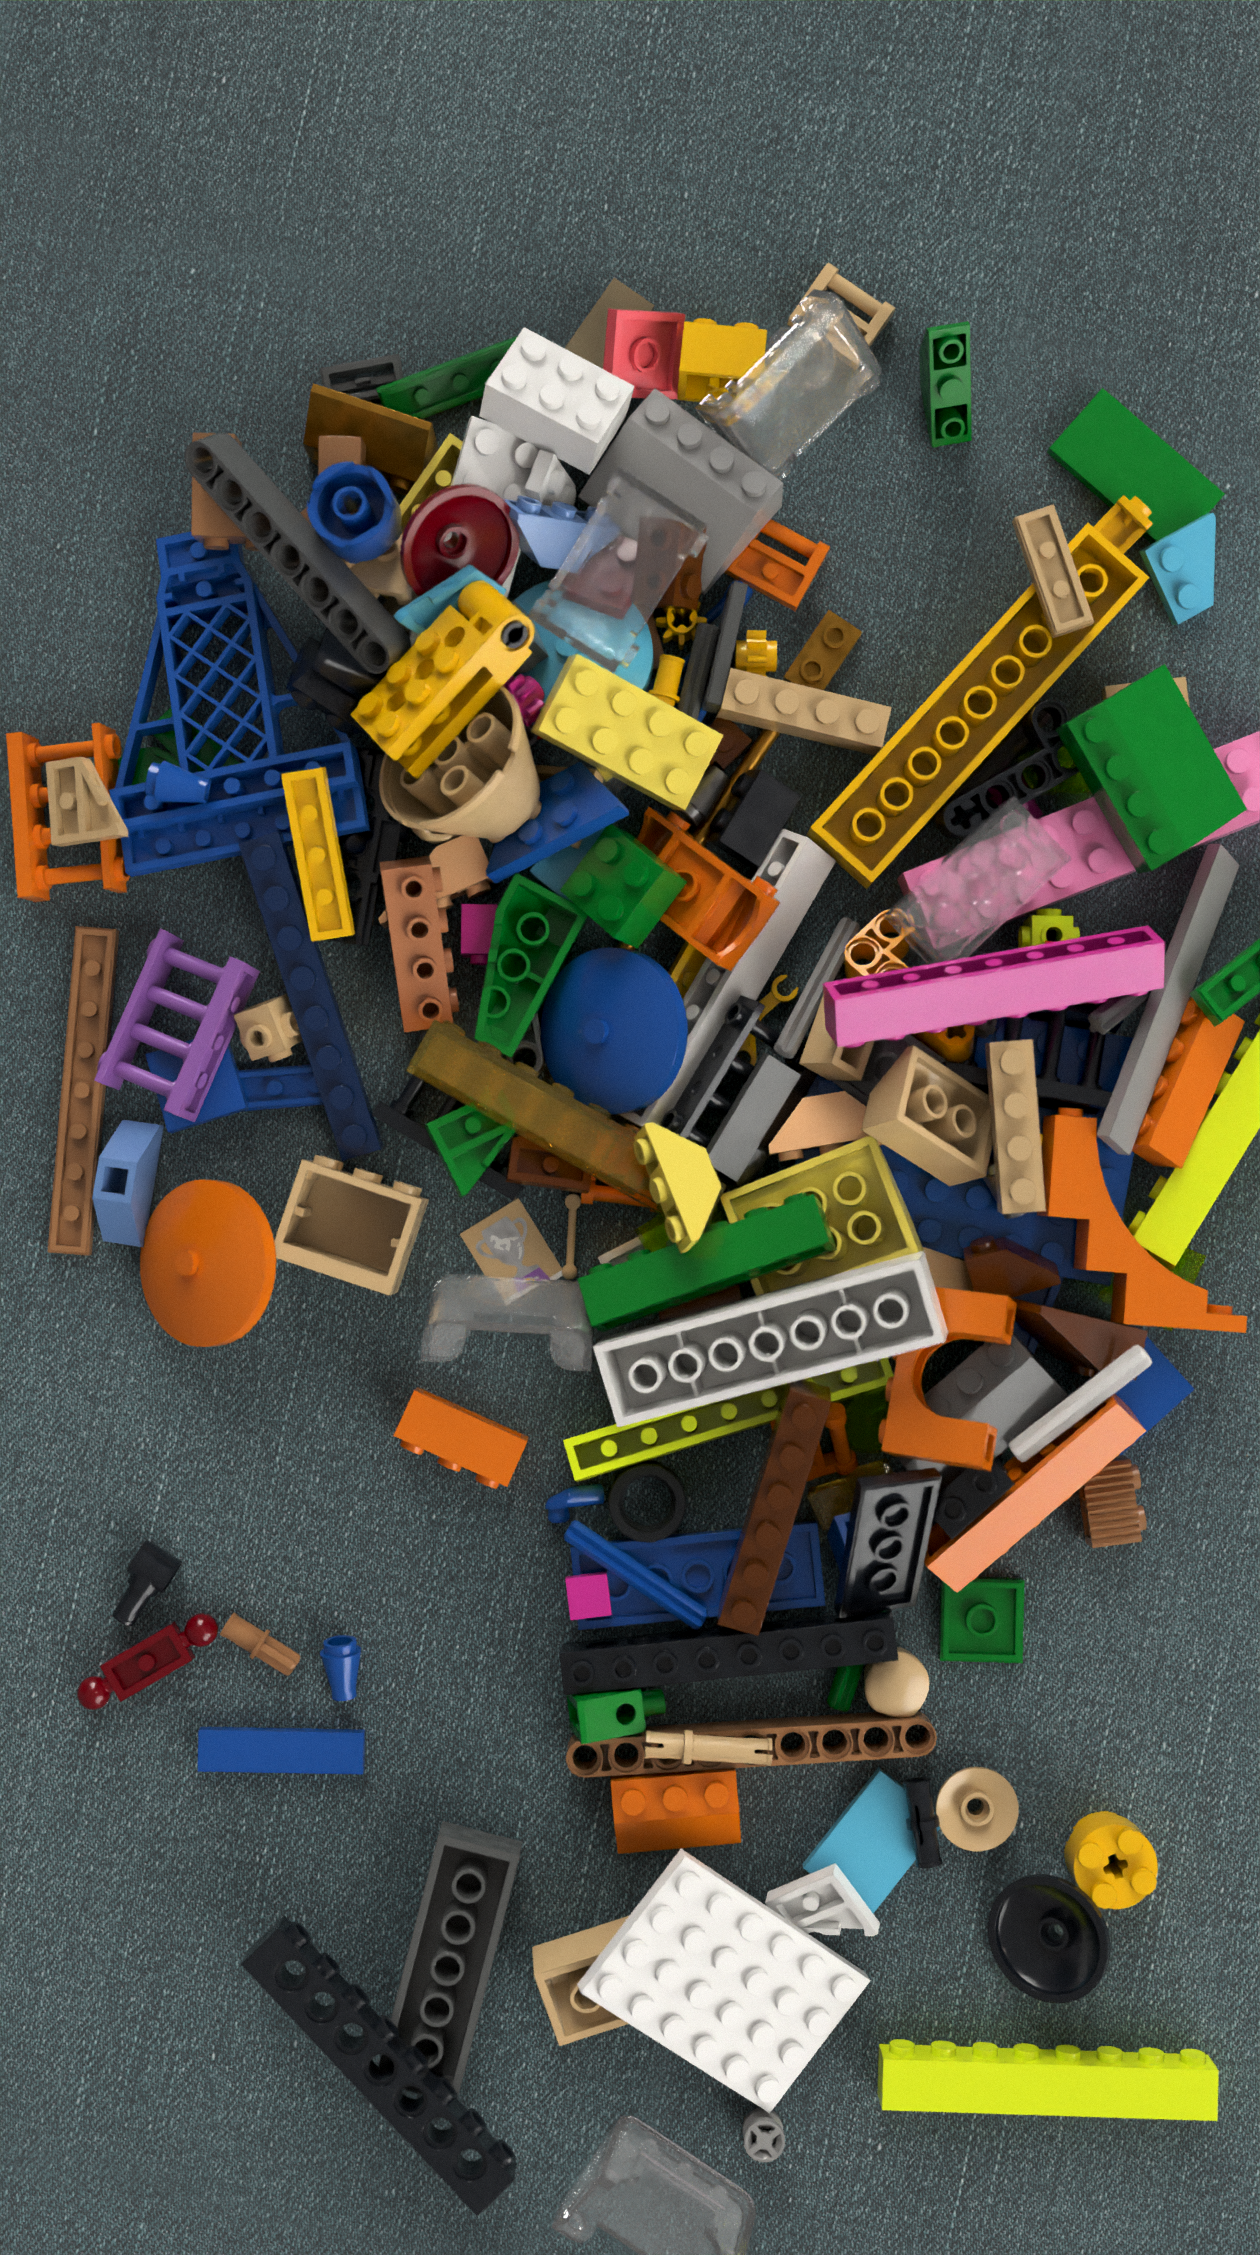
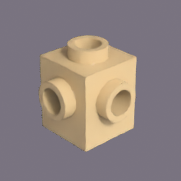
[233,994,303,1063]

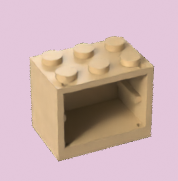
[274,1154,429,1296]

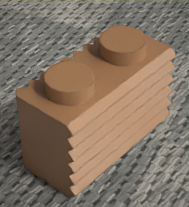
[1078,1455,1147,1548]

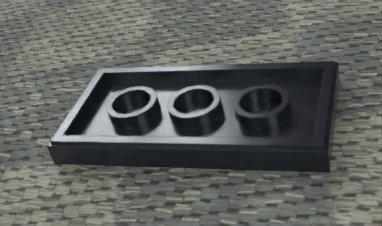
[834,1467,941,1618]

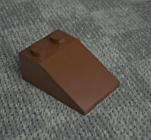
[1011,1298,1148,1380]

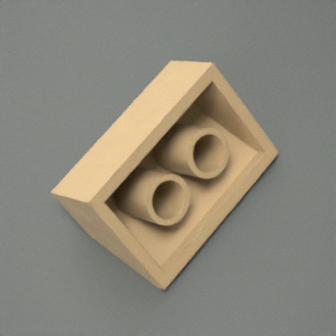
[861,1045,993,1186]
[532,1916,629,2046]

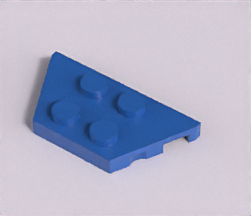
[486,761,629,884]

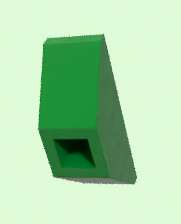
[919,321,972,447]

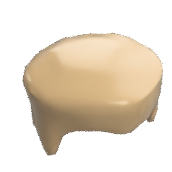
[864,1647,930,1718]

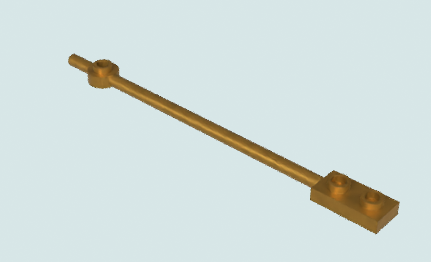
[616,610,862,950]

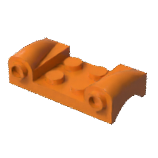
[637,807,781,971]

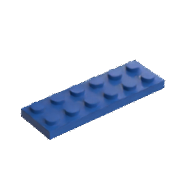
[570,1521,826,1630]

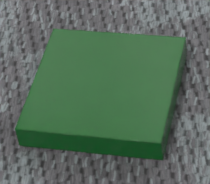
[938,1577,1025,1663]

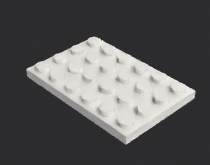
[577,1849,871,2113]

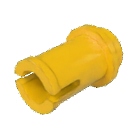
[648,654,685,707]

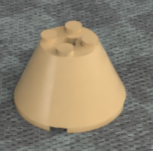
[379,686,542,843]

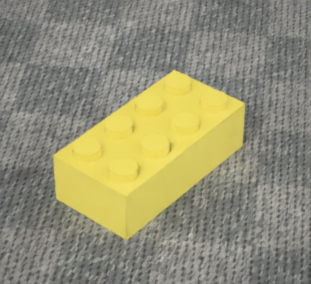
[530,653,724,810]

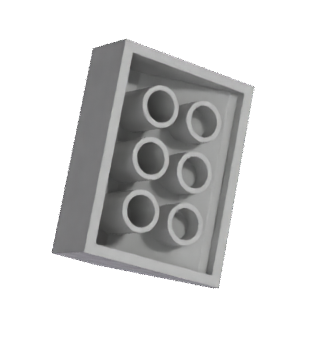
[578,388,783,595]

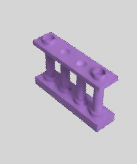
[94,929,260,1122]

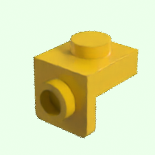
[1094,495,1153,554]

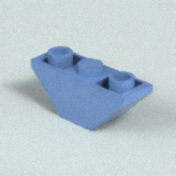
[503,496,624,572]
[92,1120,164,1247]

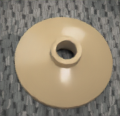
[935,1767,1019,1852]

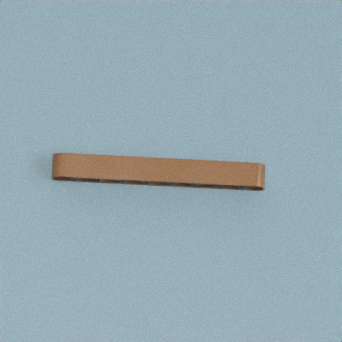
[566,1711,937,1778]

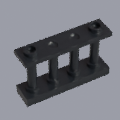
[660,995,818,1188]
[944,1003,1124,1119]
[372,1029,565,1201]

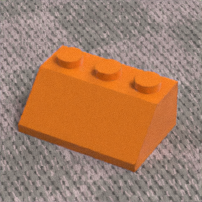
[610,1768,741,1854]

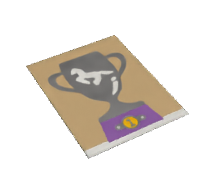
[460,1198,562,1311]

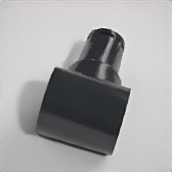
[112,1540,182,1626]

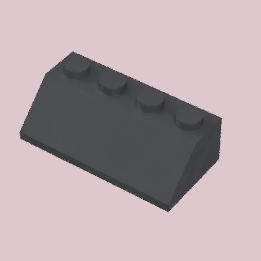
[897,1332,1069,1494]

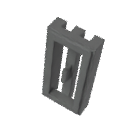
[319,353,404,404]

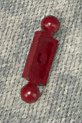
[77,1613,218,1710]

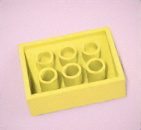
[719,1135,924,1296]

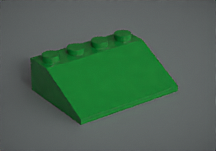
[1055,664,1247,874]

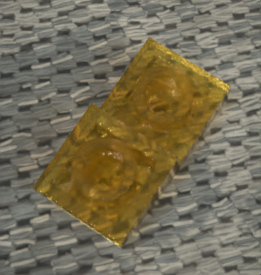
[807,1458,894,1531]

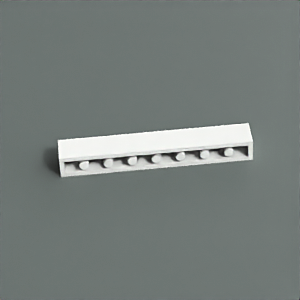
[619,828,836,1128]

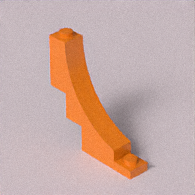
[1037,1108,1247,1333]

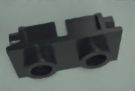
[933,1459,1015,1539]

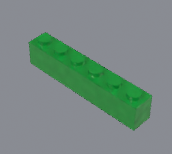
[577,1193,837,1332]

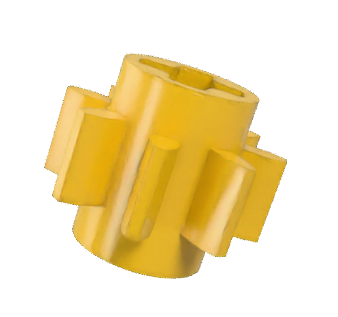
[656,601,707,650]
[735,630,777,676]

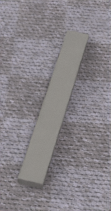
[1097,844,1240,1155]

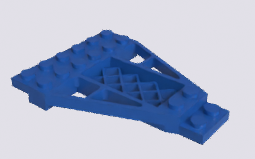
[109,531,370,877]

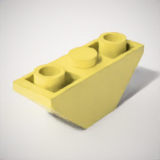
[633,1122,721,1253]

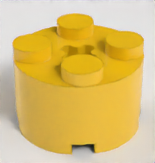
[1064,1811,1158,1909]

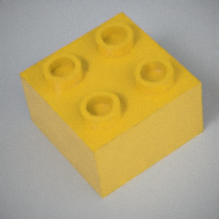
[677,318,767,408]

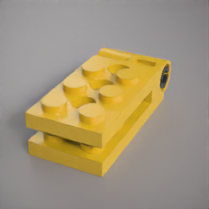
[350,580,535,779]

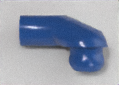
[545,1483,604,1523]

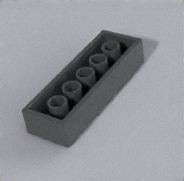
[379,1821,522,2098]

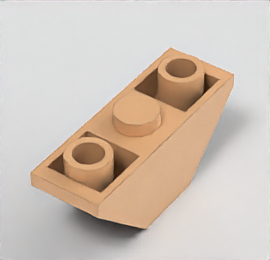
[768,1091,884,1162]

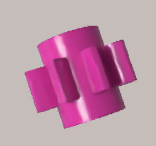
[503,674,545,727]

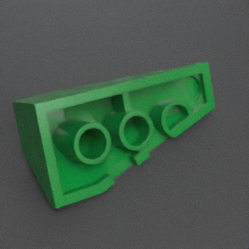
[474,873,588,1058]

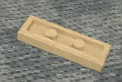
[1012,504,1094,638]

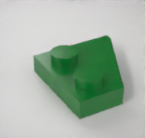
[425,1089,519,1198]

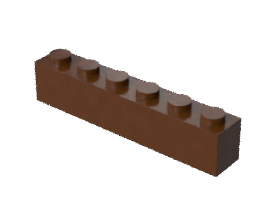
[718,1379,831,1636]

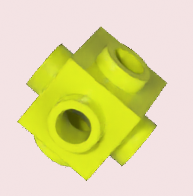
[1018,908,1080,948]

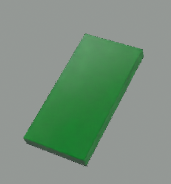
[1047,388,1225,544]

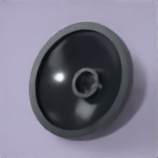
[988,1874,1111,2003]

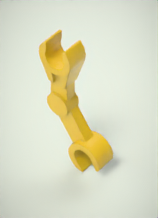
[738,975,798,1066]

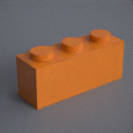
[393,1387,529,1489]

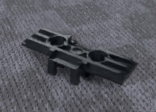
[324,747,409,947]

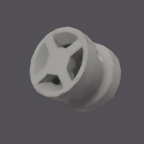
[742,2108,785,2162]

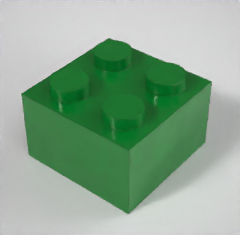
[560,824,687,948]

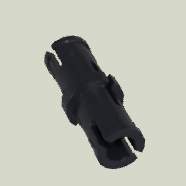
[903,1777,943,1868]

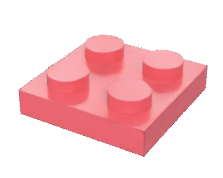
[603,308,685,400]

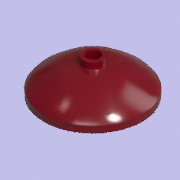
[400,484,519,597]

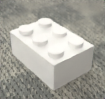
[479,327,635,475]

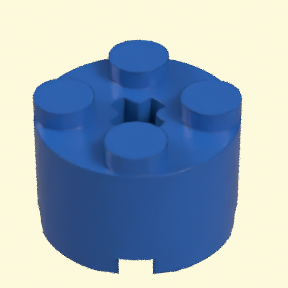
[307,462,402,564]

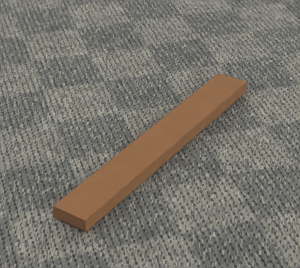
[47,926,119,1256]

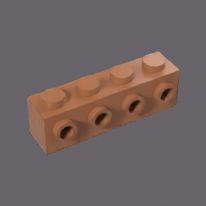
[379,856,459,1033]

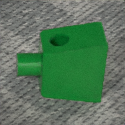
[566,1688,666,1744]

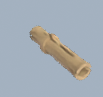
[644,1730,773,1766]

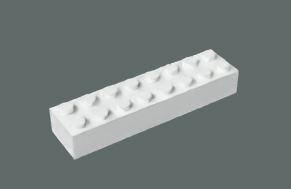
[593,1251,948,1427]

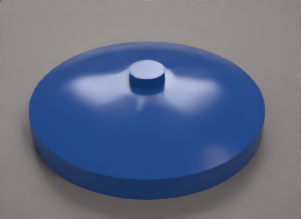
[541,947,688,1114]

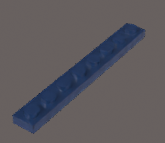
[239,831,384,1161]

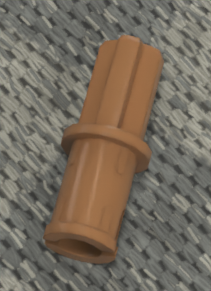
[220,1612,301,1676]

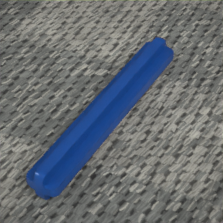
[563,1520,708,1629]

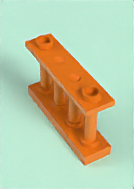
[6,723,130,902]

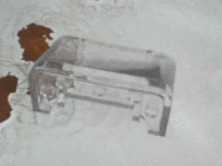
[695,289,882,481]
[527,466,710,673]
[421,1274,595,1371]
[551,2116,756,2255]

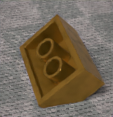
[303,383,439,495]

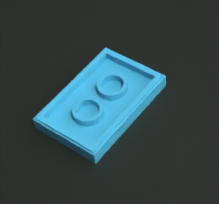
[802,1767,940,1914]

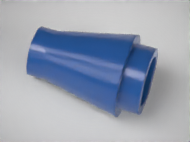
[145,760,211,804]
[320,1635,361,1701]

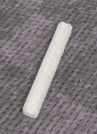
[1009,1345,1152,1462]

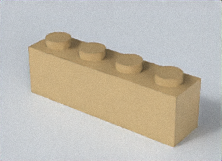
[716,668,892,755]
[985,1039,1046,1214]

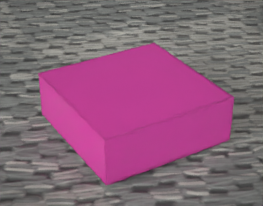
[565,1571,612,1620]

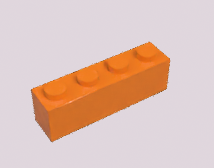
[1132,997,1245,1168]

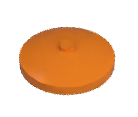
[140,1179,276,1347]

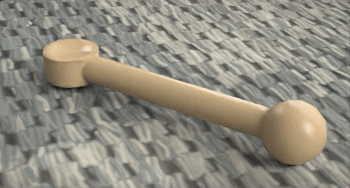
[561,1194,581,1280]

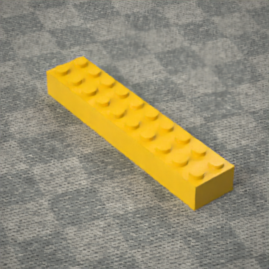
[807,523,1150,889]

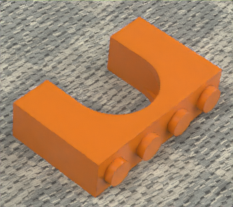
[878,1287,1017,1472]

